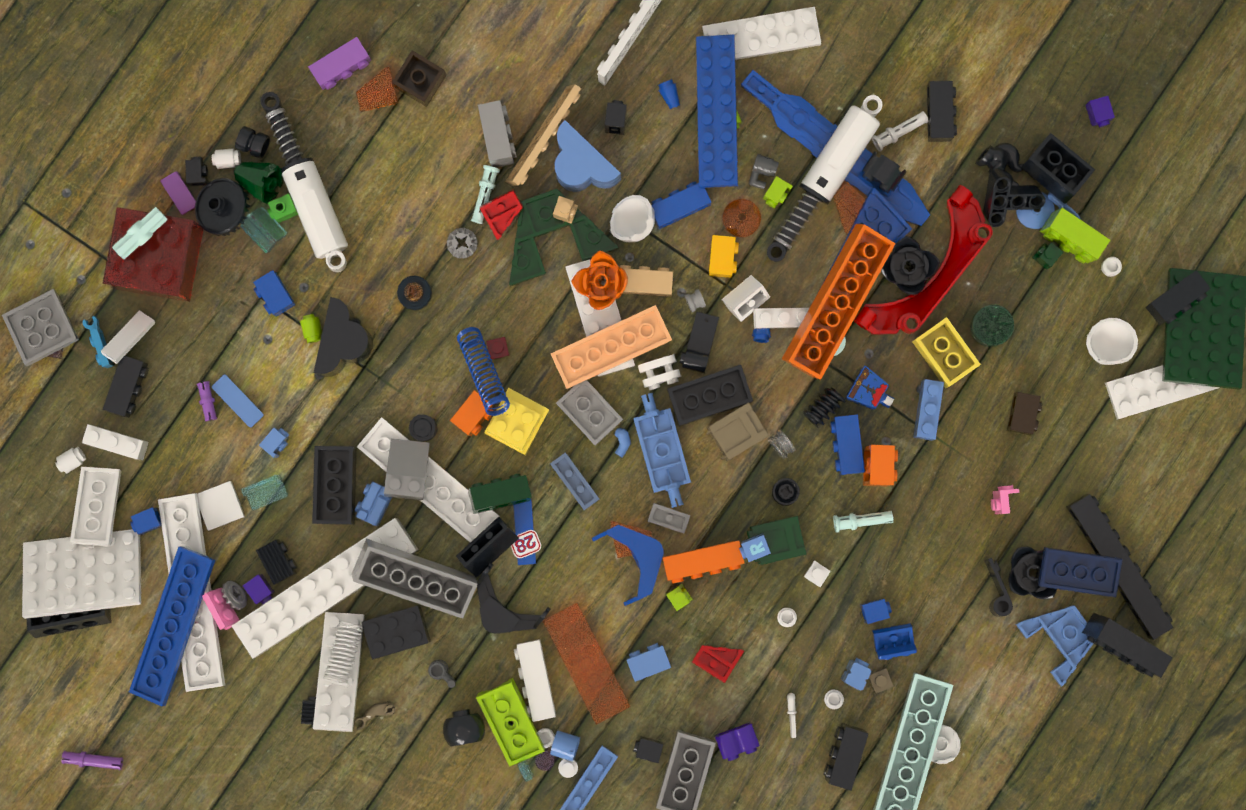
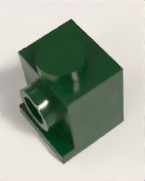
[1032,242,1063,270]

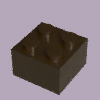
[392,50,447,107]

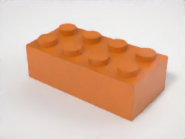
[662,540,745,584]

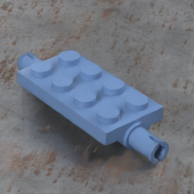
[633,393,691,508]

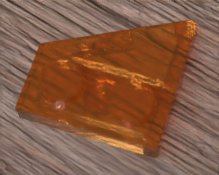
[356,67,398,112]
[833,181,865,235]

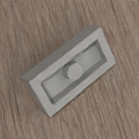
[648,503,690,534]

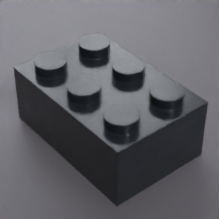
[1021,133,1095,204]
[362,605,431,660]
[823,723,869,791]

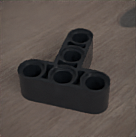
[983,168,1046,227]

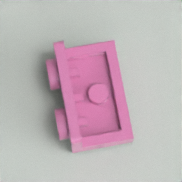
[991,485,1019,514]
[202,587,240,630]

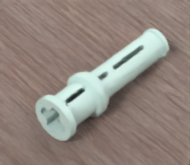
[471,165,500,224]
[833,511,893,532]

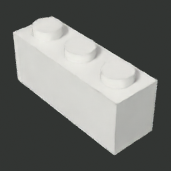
[82,425,149,460]

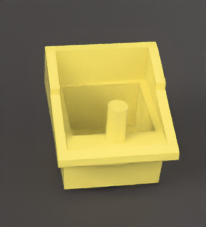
[484,388,549,456]

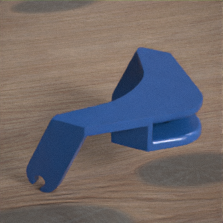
[592,525,664,606]

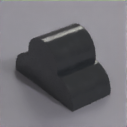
[313,297,373,377]

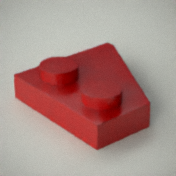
[480,189,523,240]
[691,645,744,683]

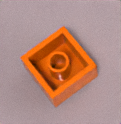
[450,390,495,437]

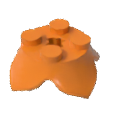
[571,251,628,310]

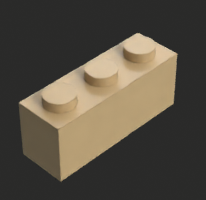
[620,265,673,297]

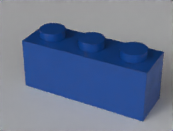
[651,181,711,230]
[830,414,865,475]

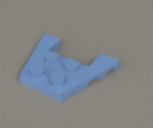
[1015,605,1093,687]

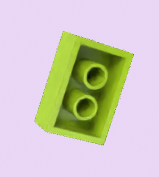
[1040,208,1110,263]

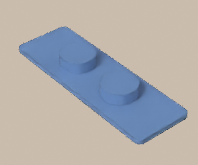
[212,374,264,428]

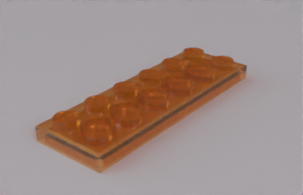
[543,603,631,725]

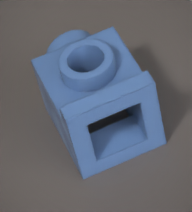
[259,428,290,458]

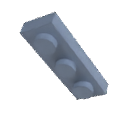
[550,452,599,510]

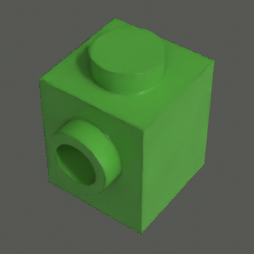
[267,194,298,223]

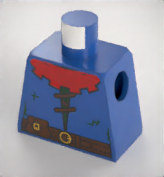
[844,366,894,410]

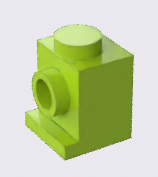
[763,176,793,208]
[666,584,693,611]

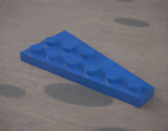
[817,187,912,294]

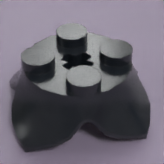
[881,236,940,295]
[1008,546,1057,599]

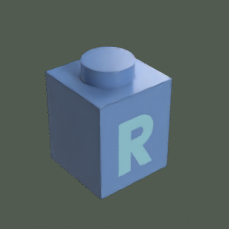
[739,533,771,562]

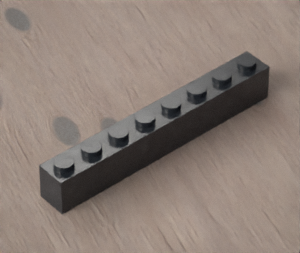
[1066,494,1174,640]

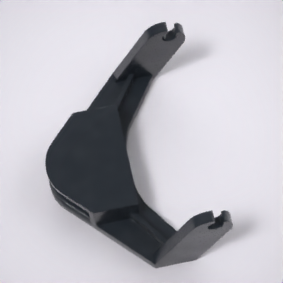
[477,563,551,634]

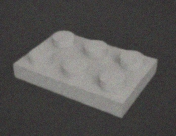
[556,380,623,446]

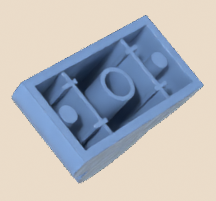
[555,120,621,192]

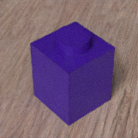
[1085,96,1115,128]
[243,574,275,605]

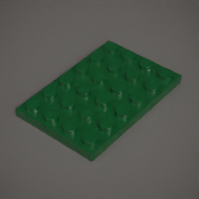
[1162,268,1246,390]

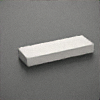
[101,310,155,364]

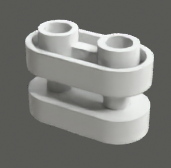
[638,355,681,390]

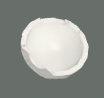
[610,195,655,242]
[1086,318,1138,365]

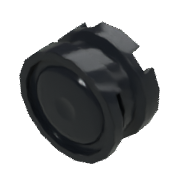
[409,414,438,442]
[772,478,800,506]

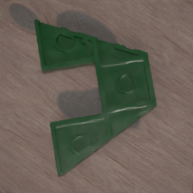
[509,189,618,287]

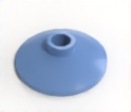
[1016,192,1055,229]

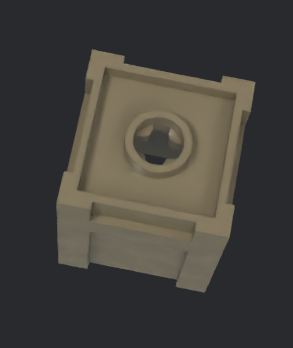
[706,402,769,461]

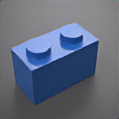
[253,270,296,317]

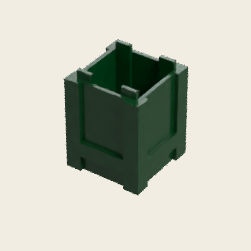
[747,516,806,565]

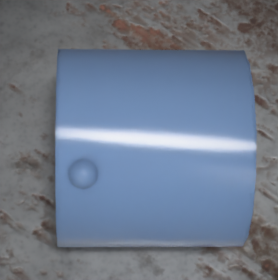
[550,730,580,762]

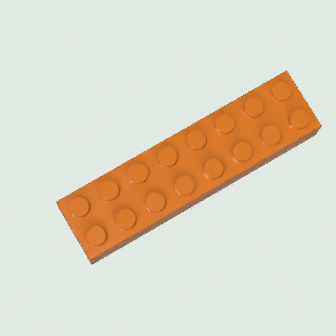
[782,224,896,380]

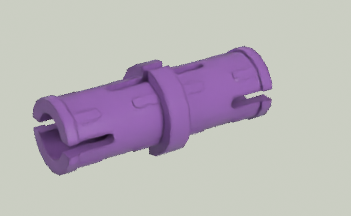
[197,381,217,422]

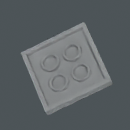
[2,289,79,366]

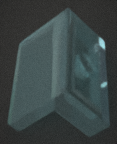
[240,207,287,253]
[241,475,288,510]

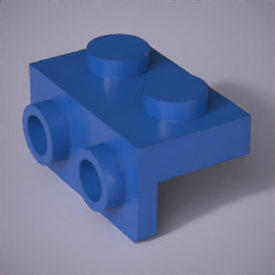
[872,623,917,660]

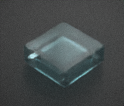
[518,760,534,782]

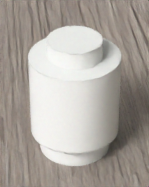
[212,149,241,169]
[55,447,86,473]

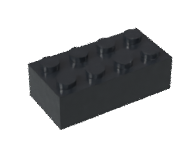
[667,365,753,427]
[312,446,357,524]
[1082,613,1173,678]

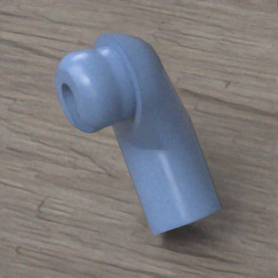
[615,428,631,458]

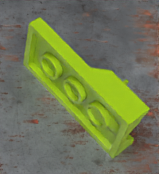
[476,678,545,767]

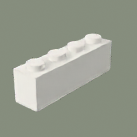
[514,639,556,722]

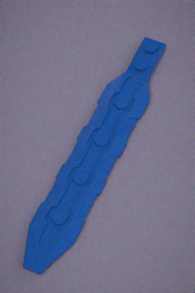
[741,70,930,226]

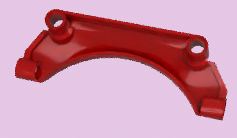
[854,185,993,335]

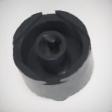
[862,151,907,193]

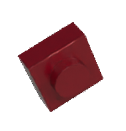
[486,337,510,360]

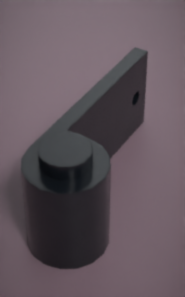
[679,312,719,373]
[984,558,1013,617]

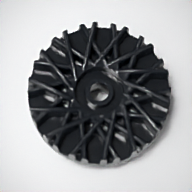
[195,178,250,236]

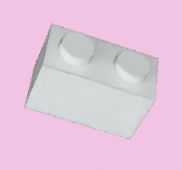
[722,275,770,322]

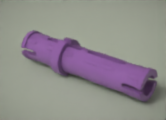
[61,751,123,770]

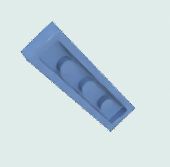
[560,745,618,810]

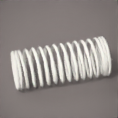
[323,621,363,685]

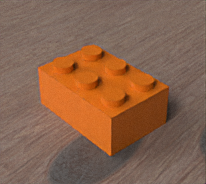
[863,445,898,486]

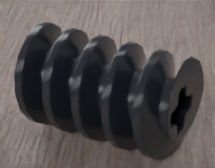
[803,387,846,428]

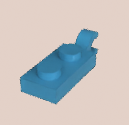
[83,316,114,368]

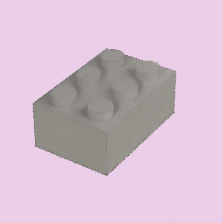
[478,100,517,168]

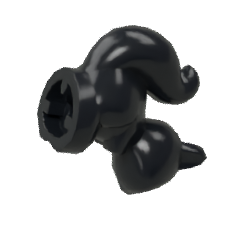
[975,143,1023,185]

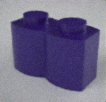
[715,722,760,761]

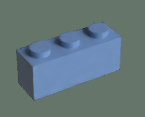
[913,379,944,441]

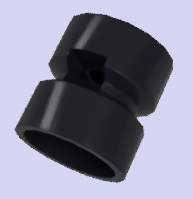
[235,126,270,159]

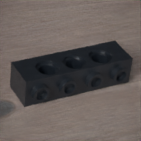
[26,608,112,638]

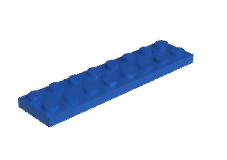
[696,34,738,188]
[129,546,215,706]

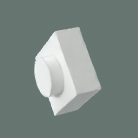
[803,561,831,587]

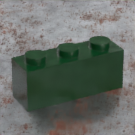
[468,474,532,514]

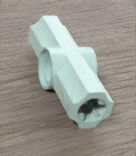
[112,207,167,259]

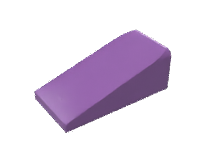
[160,171,196,215]

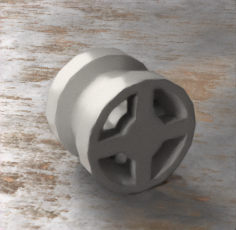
[684,289,706,313]

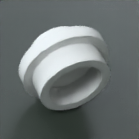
[777,608,797,627]
[824,689,844,709]
[558,759,578,778]

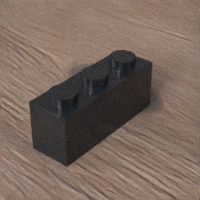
[927,81,957,142]
[1145,270,1211,325]
[102,356,149,418]
[456,517,519,577]

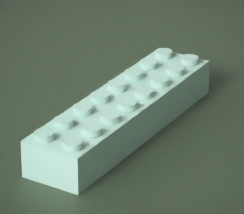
[873,673,953,810]

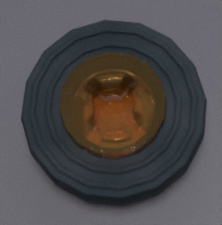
[397,275,432,310]

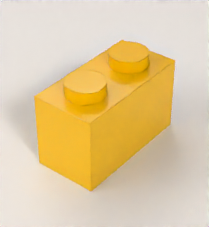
[708,235,739,278]

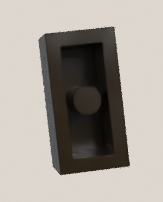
[1007,392,1042,435]

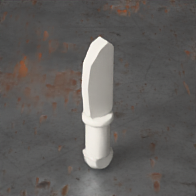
[787,693,797,738]

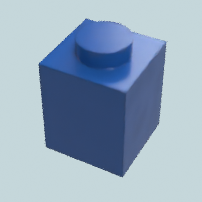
[131,507,162,534]
[860,598,892,624]

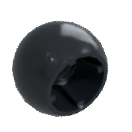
[443,709,485,747]

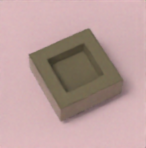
[869,668,894,694]

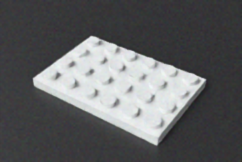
[22,529,141,619]

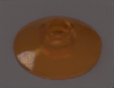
[723,199,761,237]

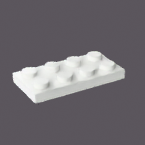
[70,467,122,546]

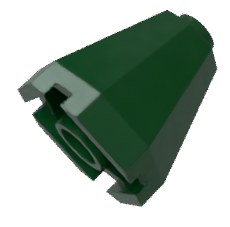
[234,162,283,205]

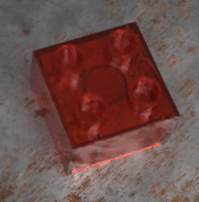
[102,207,203,302]

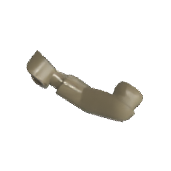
[354,703,395,729]

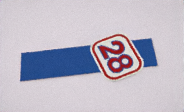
[511,500,541,565]

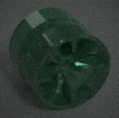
[970,305,1014,347]

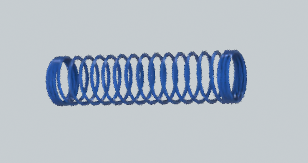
[457,327,510,416]

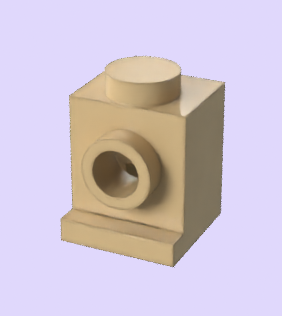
[553,196,578,224]

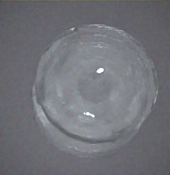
[768,429,796,460]

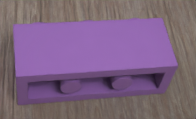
[308,37,371,90]

